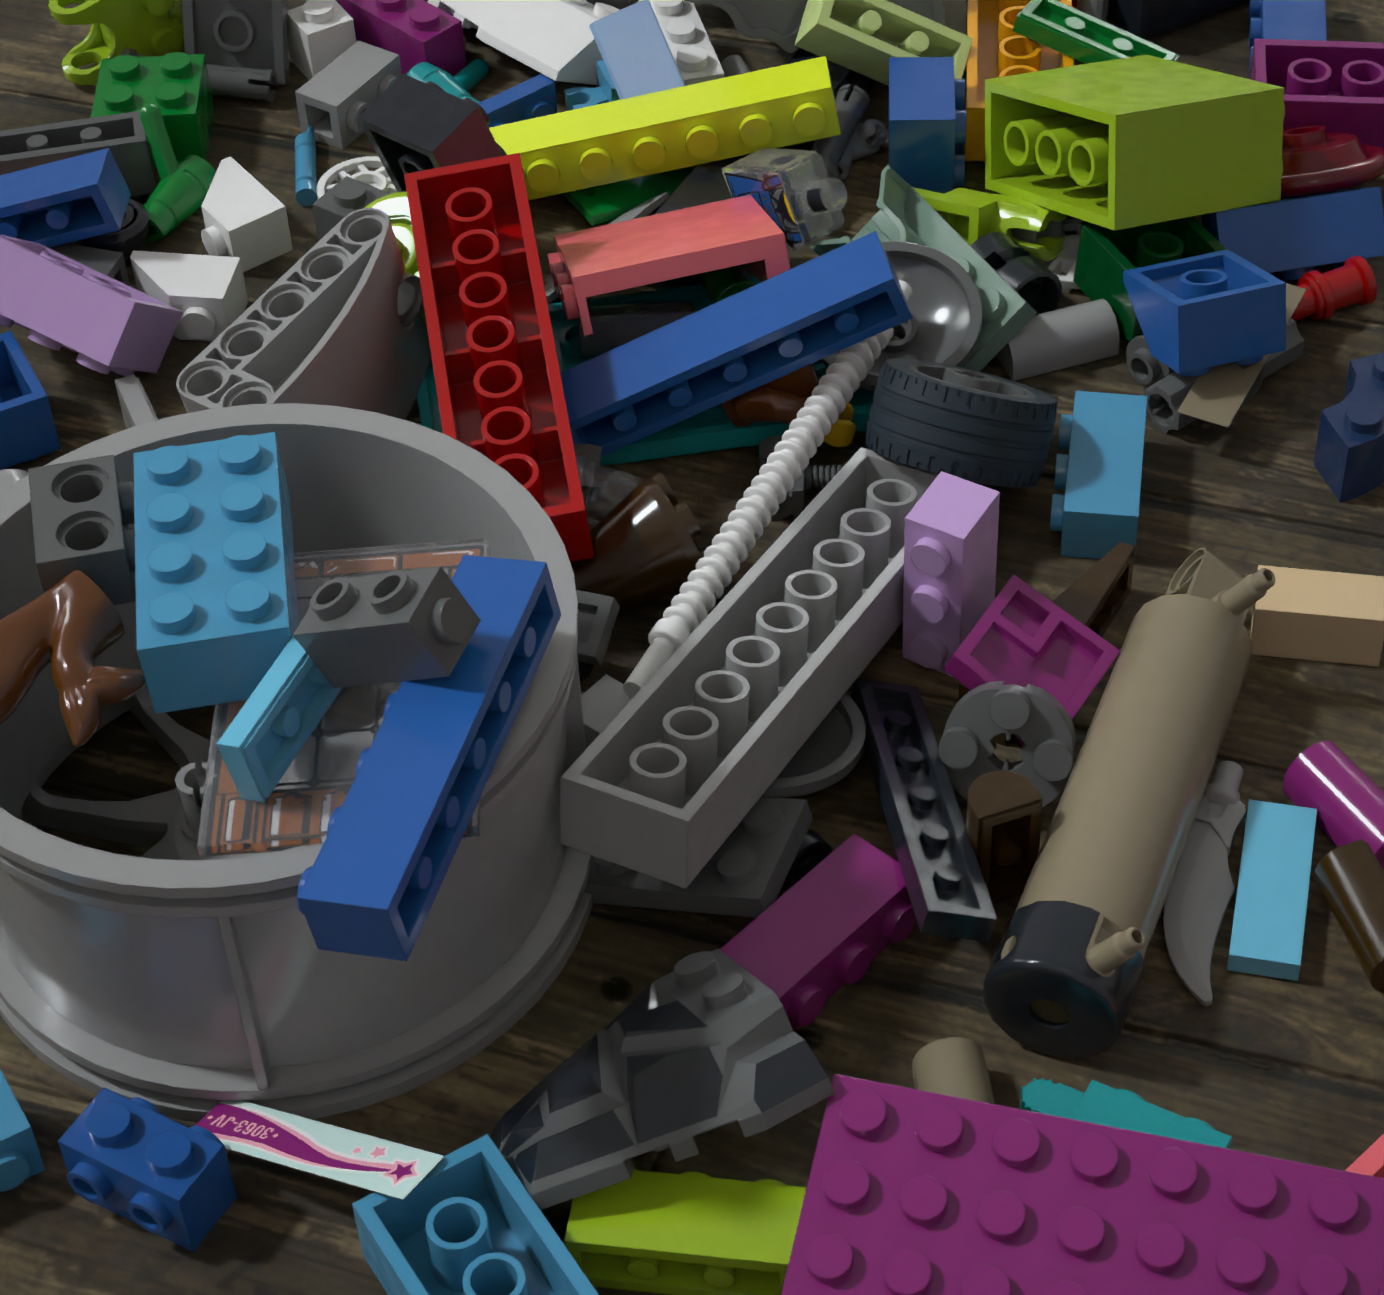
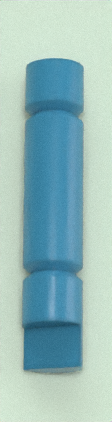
[295,125,317,206]

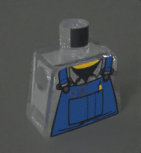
[721,148,847,254]

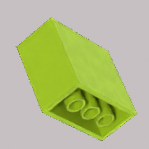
[985,55,1285,231]

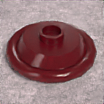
[1281,125,1384,198]

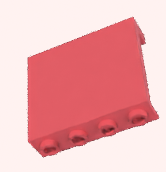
[547,195,790,336]

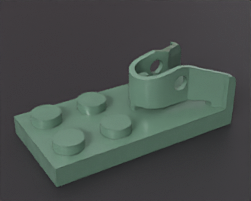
[810,165,1037,372]

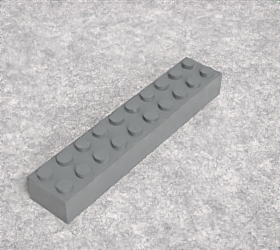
[560,447,974,889]

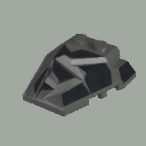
[489,948,835,1210]

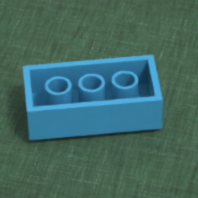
[133,432,299,714]
[352,1134,599,1295]

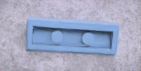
[589,0,685,100]

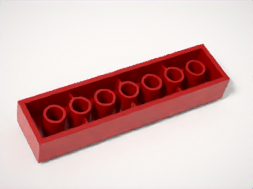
[404,153,594,562]

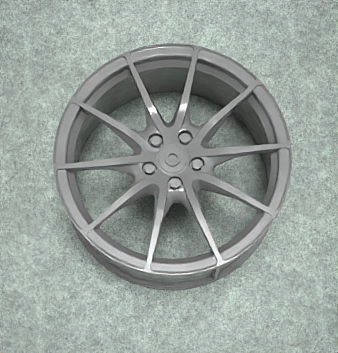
[0,403,593,1122]

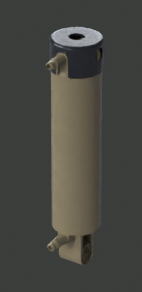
[983,547,1275,1059]

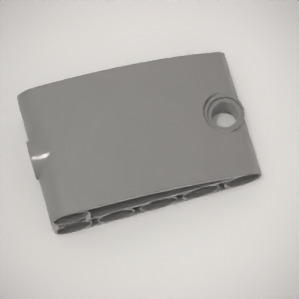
[176,208,431,420]

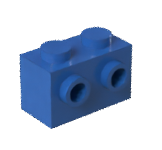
[58,1087,237,1252]

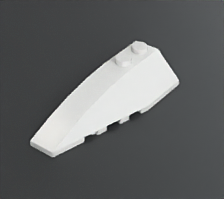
[428,0,620,85]

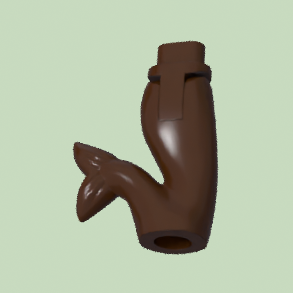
[0,570,146,747]

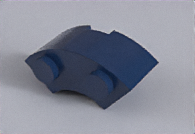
[1313,352,1384,502]

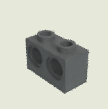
[28,455,136,605]

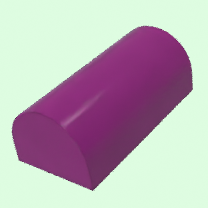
[1282,741,1384,870]

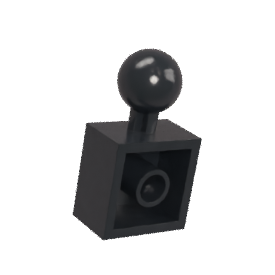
[358,74,507,192]

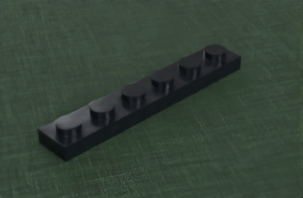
[851,678,997,942]

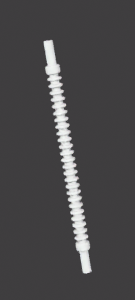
[623,280,913,698]

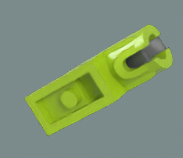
[913,187,1066,262]

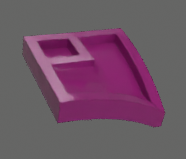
[944,574,1120,746]

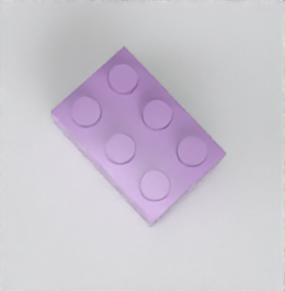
[0,235,183,376]

